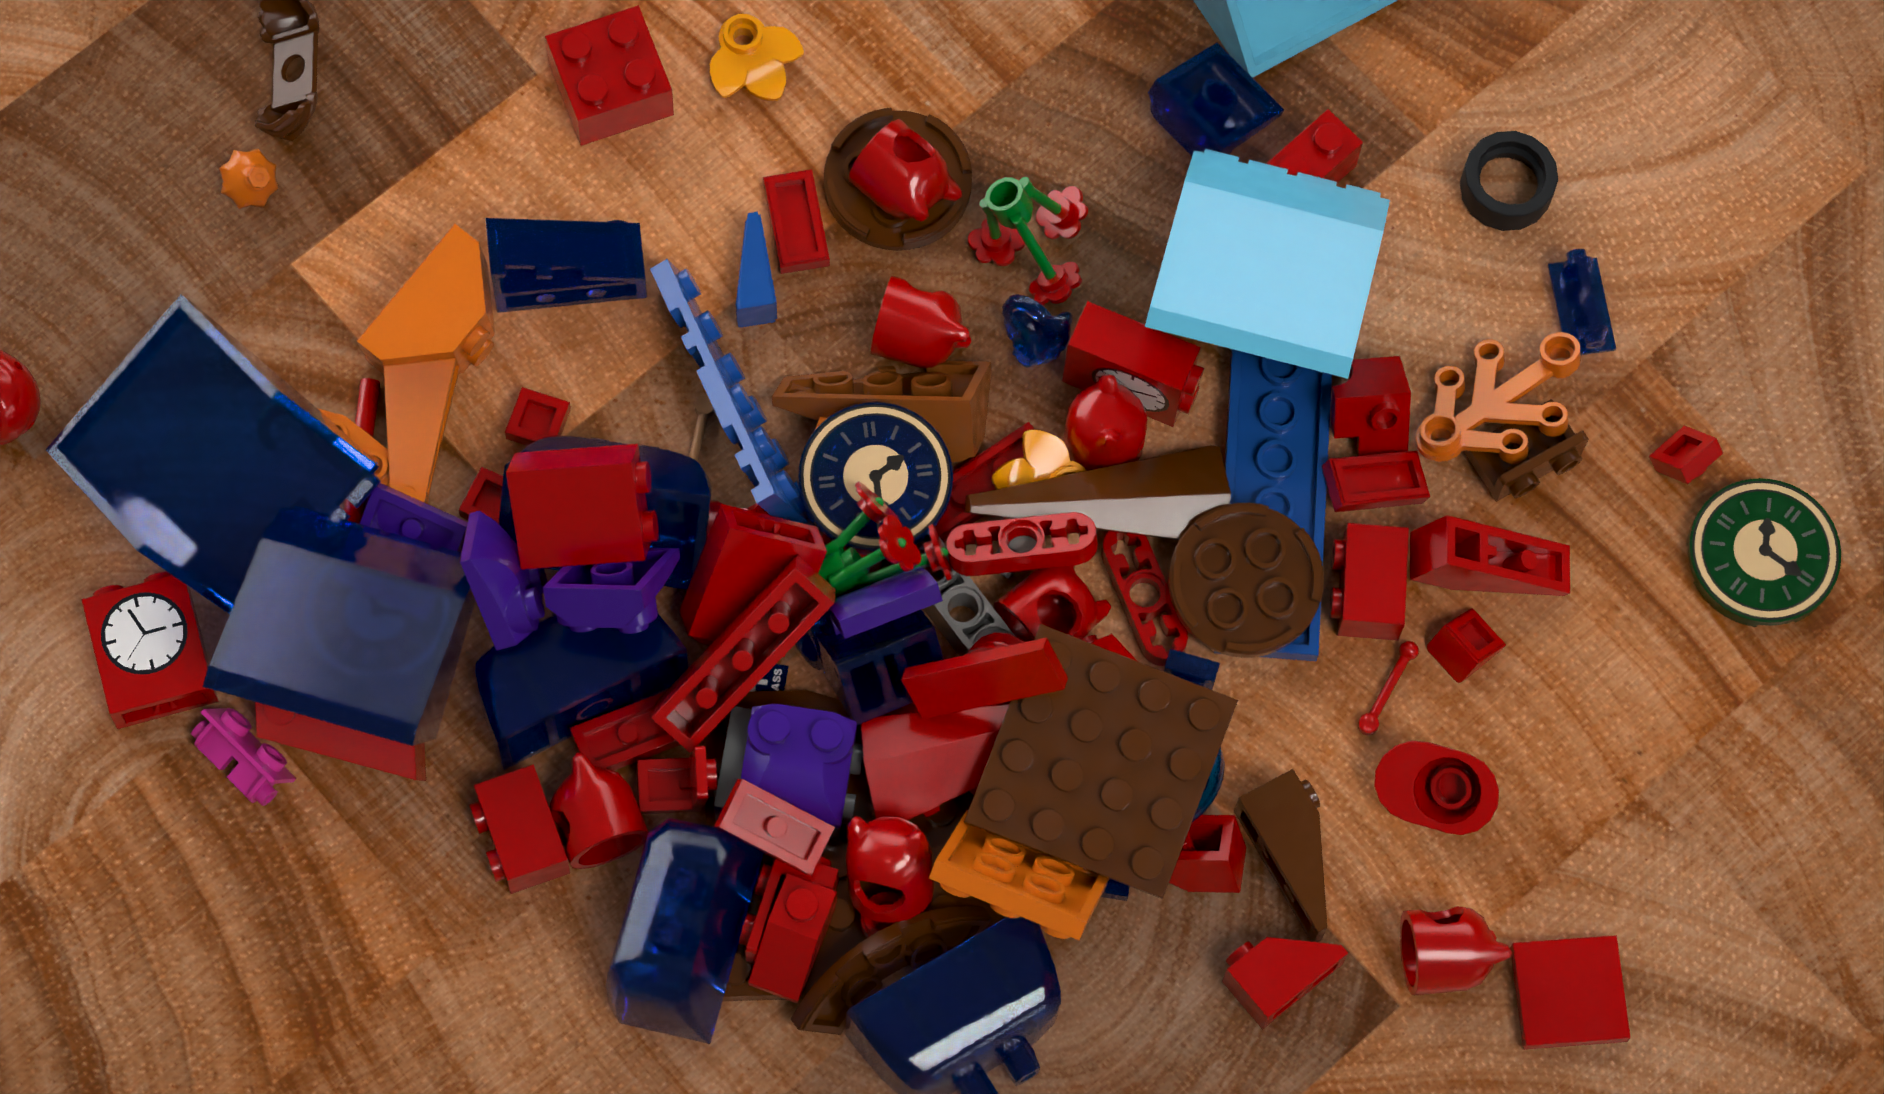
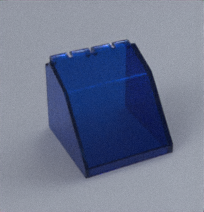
[46,294,381,623]
[203,506,475,746]

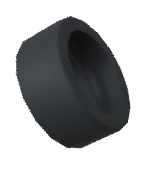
[1460,131,1558,231]

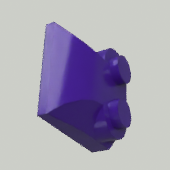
[460,511,548,651]
[543,548,680,634]
[741,704,857,828]

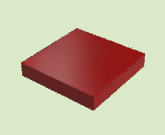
[1510,935,1631,1050]

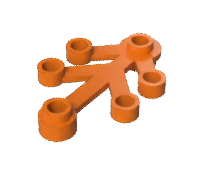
[1415,332,1581,464]

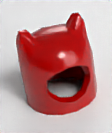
[849,119,962,222]
[871,276,971,368]
[1063,374,1148,470]
[994,565,1111,642]
[550,753,650,869]
[846,816,934,923]
[1400,906,1512,996]

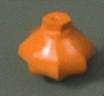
[219,148,278,209]

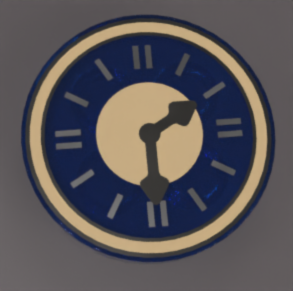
[798,402,953,555]

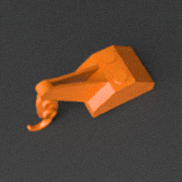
[257,224,495,504]

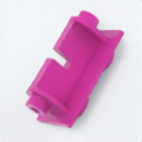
[191,708,297,806]

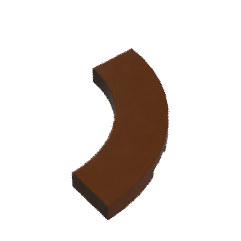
[791,906,992,1035]

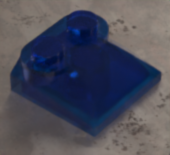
[1148,43,1284,156]

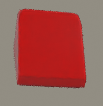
[1427,608,1506,683]

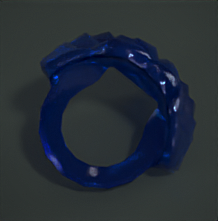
[1002,294,1073,368]

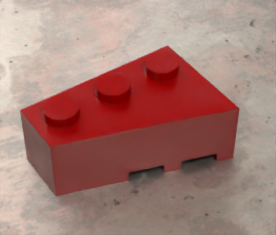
[254,675,426,781]

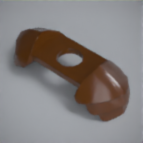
[255,0,319,141]

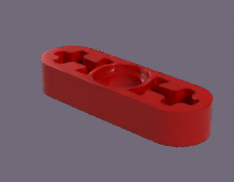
[946,512,1098,576]
[1101,531,1188,666]

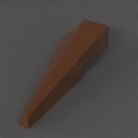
[964,445,1231,540]

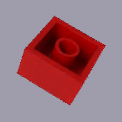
[545,5,674,146]

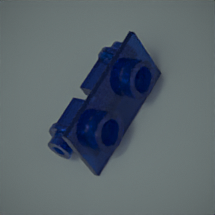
[1547,249,1616,355]

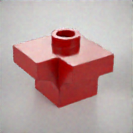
[1330,356,1411,456]

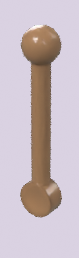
[677,396,715,494]

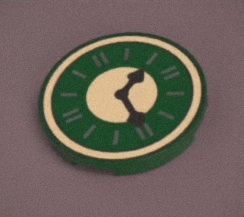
[1686,478,1841,627]

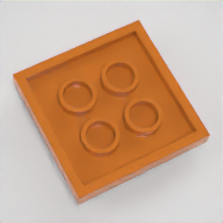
[929,810,1109,941]

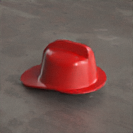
[1374,740,1499,835]

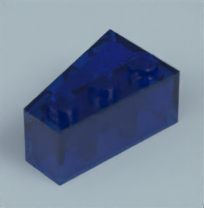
[485,218,647,313]

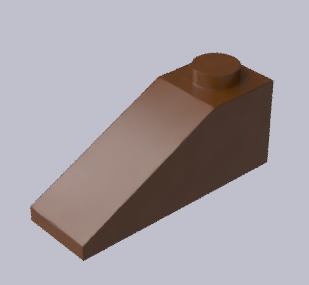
[1234,769,1327,942]

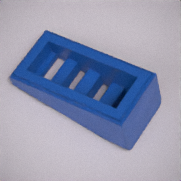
[735,211,777,327]

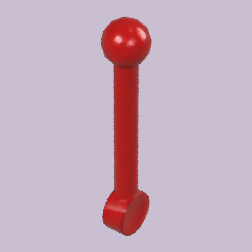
[1358,641,1419,736]

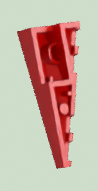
[861,704,1009,821]

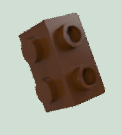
[1464,399,1589,502]

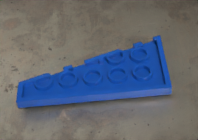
[650,259,813,526]

